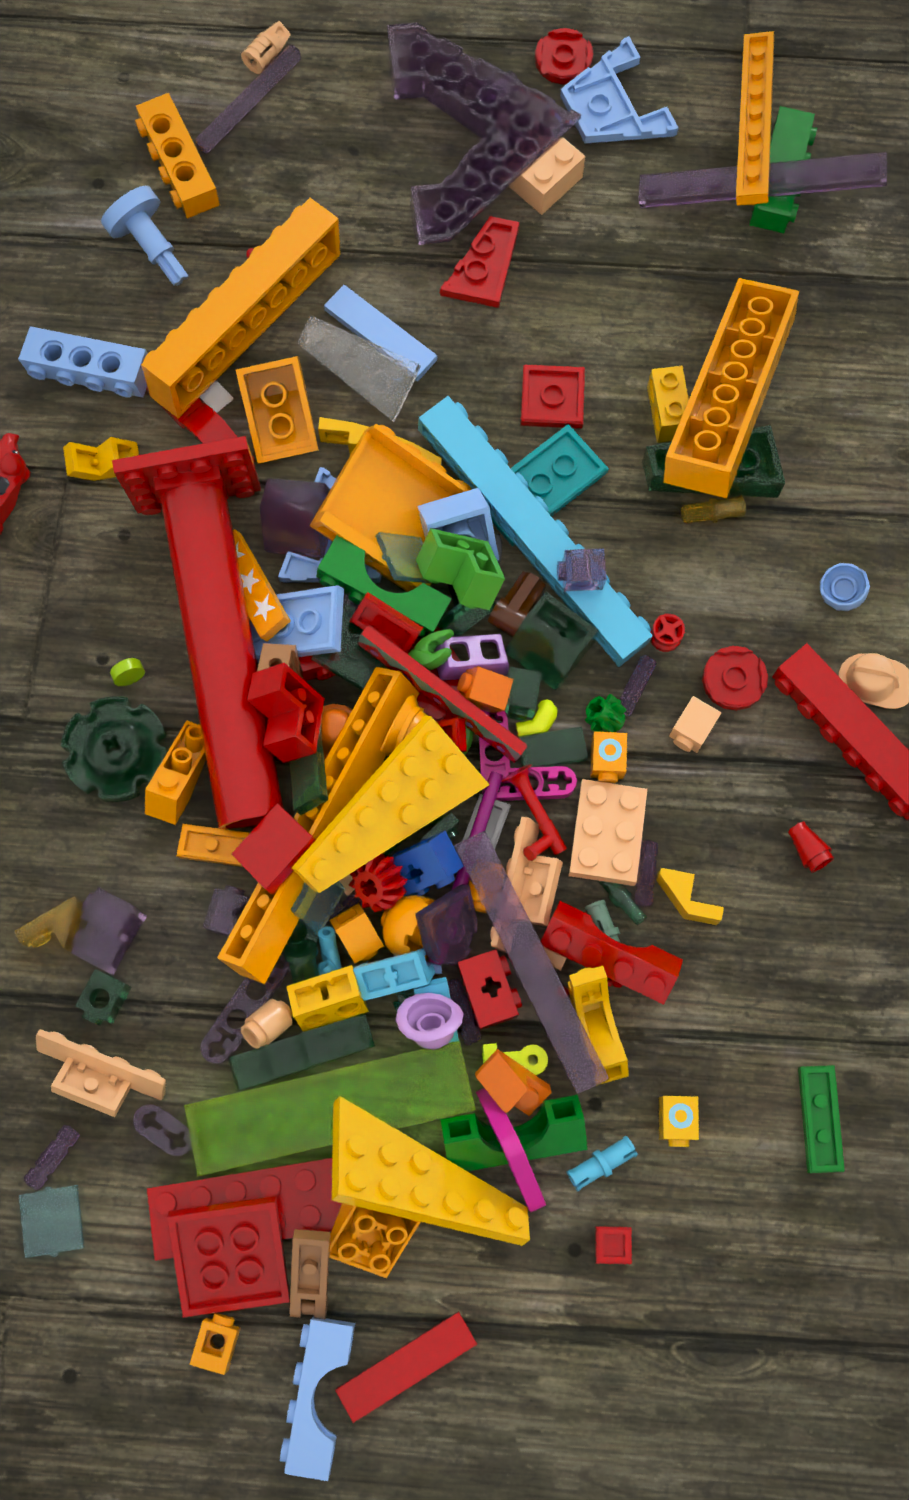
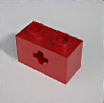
[457,949,522,1030]

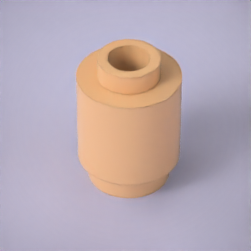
[241,999,292,1049]

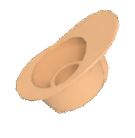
[839,653,909,709]

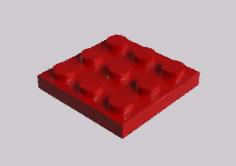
[167,1196,290,1318]

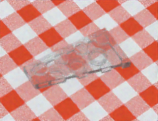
[297,315,421,422]

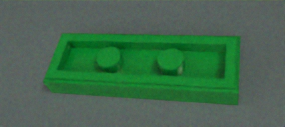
[798,1065,845,1173]

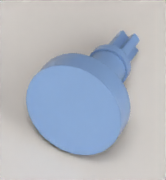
[101,186,188,286]

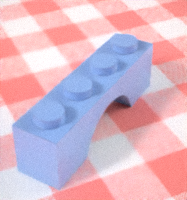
[280,1316,355,1481]

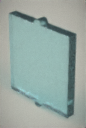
[375,532,436,584]
[290,881,346,936]
[19,1185,84,1258]

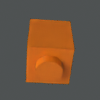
[457,666,514,713]

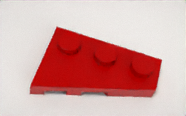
[440,216,520,308]

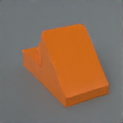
[475,1049,552,1116]

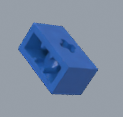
[390,831,464,897]

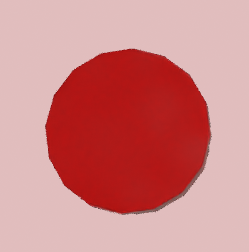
[535,28,593,85]
[702,646,768,711]

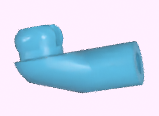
[317,926,342,975]

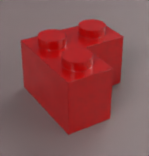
[247,662,325,763]

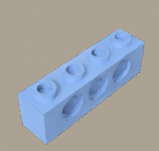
[18,326,148,398]

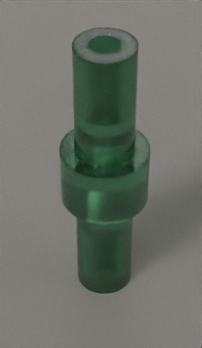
[598,881,647,926]

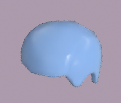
[820,563,870,611]

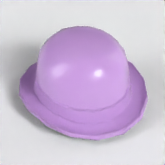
[396,993,463,1049]

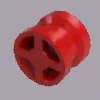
[650,614,685,652]

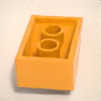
[236,356,319,464]

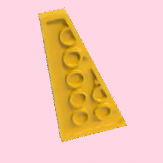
[292,715,489,893]
[332,1096,530,1246]

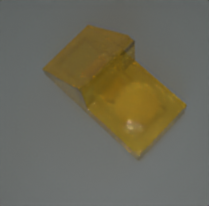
[14,896,85,952]

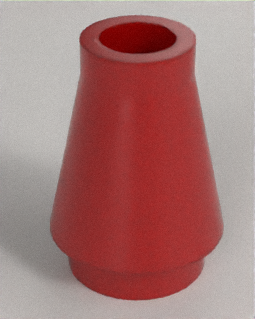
[788,821,834,873]

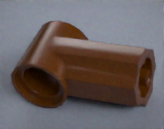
[488,571,546,638]

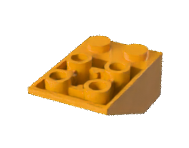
[329,1203,421,1278]

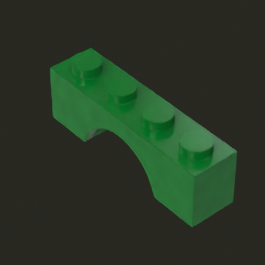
[316,535,452,639]
[440,1095,588,1171]

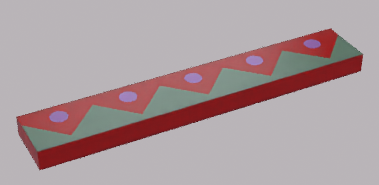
[357,626,528,763]

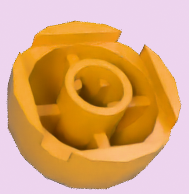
[381,895,444,959]

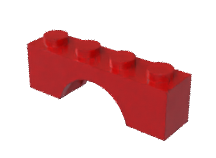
[539,901,683,1005]

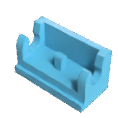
[353,948,435,1001]

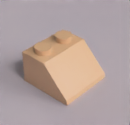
[499,138,585,215]

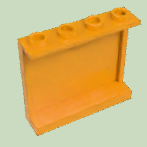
[309,424,472,592]

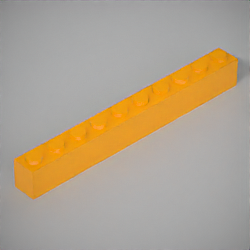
[217,667,419,984]

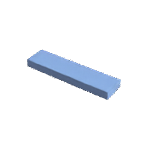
[324,285,437,382]

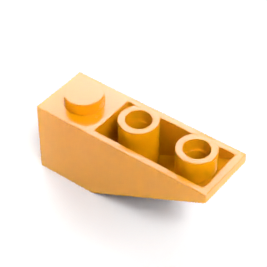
[145,720,206,825]

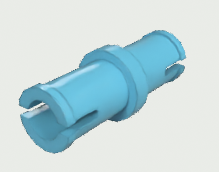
[566,1136,638,1191]

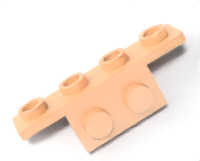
[490,817,563,953]
[36,1029,166,1117]

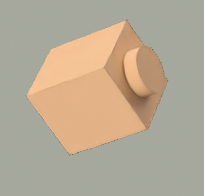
[669,696,721,753]

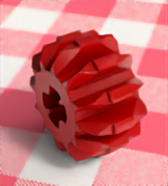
[349,853,408,913]

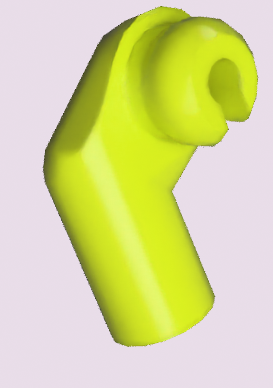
[515,699,558,738]

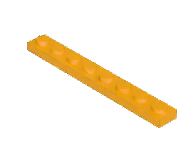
[736,31,774,206]

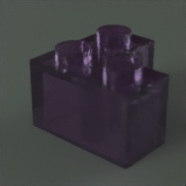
[71,887,147,975]

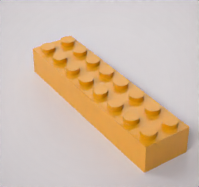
[141,198,340,418]
[664,278,799,499]

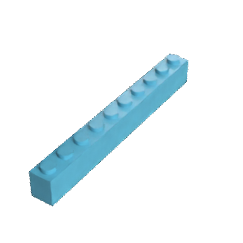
[418,396,653,667]

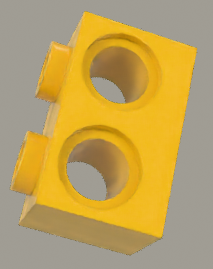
[647,366,689,443]
[286,965,369,1032]

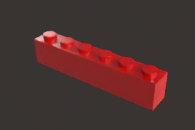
[772,643,909,820]

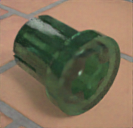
[283,939,319,983]

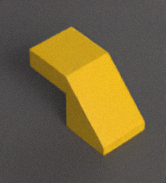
[63,437,139,481]
[656,868,724,925]

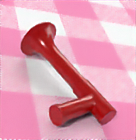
[501,764,567,861]

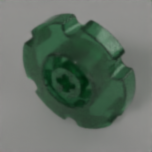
[61,696,168,802]

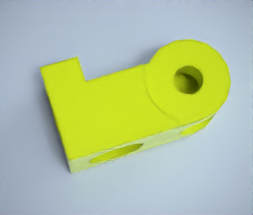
[481,1043,548,1075]

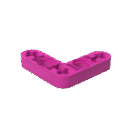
[479,710,577,801]
[475,1088,546,1213]

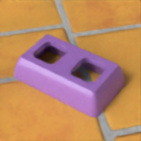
[434,634,509,680]

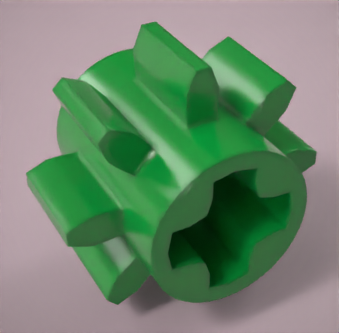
[585,694,627,732]

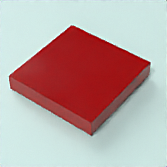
[521,365,585,429]
[232,803,316,894]

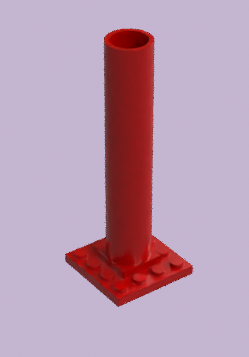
[112,436,283,829]

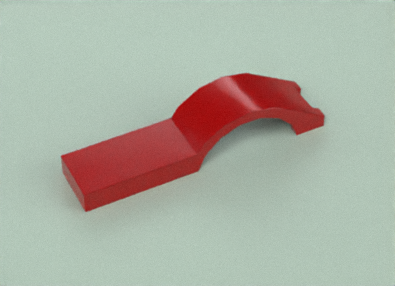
[146,387,255,462]

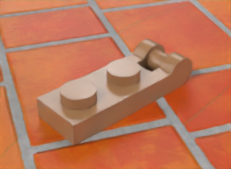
[290,1229,331,1319]

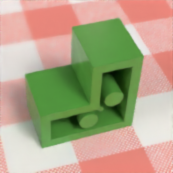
[416,528,505,610]

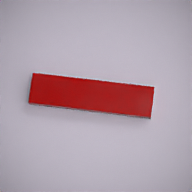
[335,1311,477,1423]

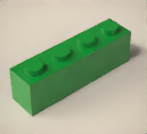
[749,106,817,233]

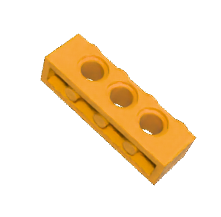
[135,92,220,219]

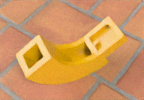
[567,966,629,1086]

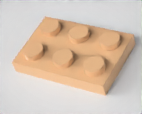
[569,779,647,886]

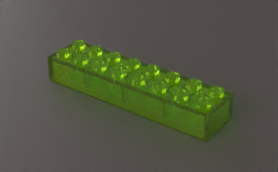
[184,1040,476,1176]

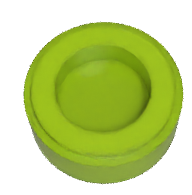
[110,658,145,686]

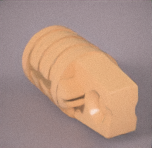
[241,21,291,74]

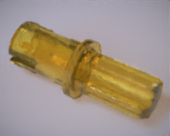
[681,496,746,523]

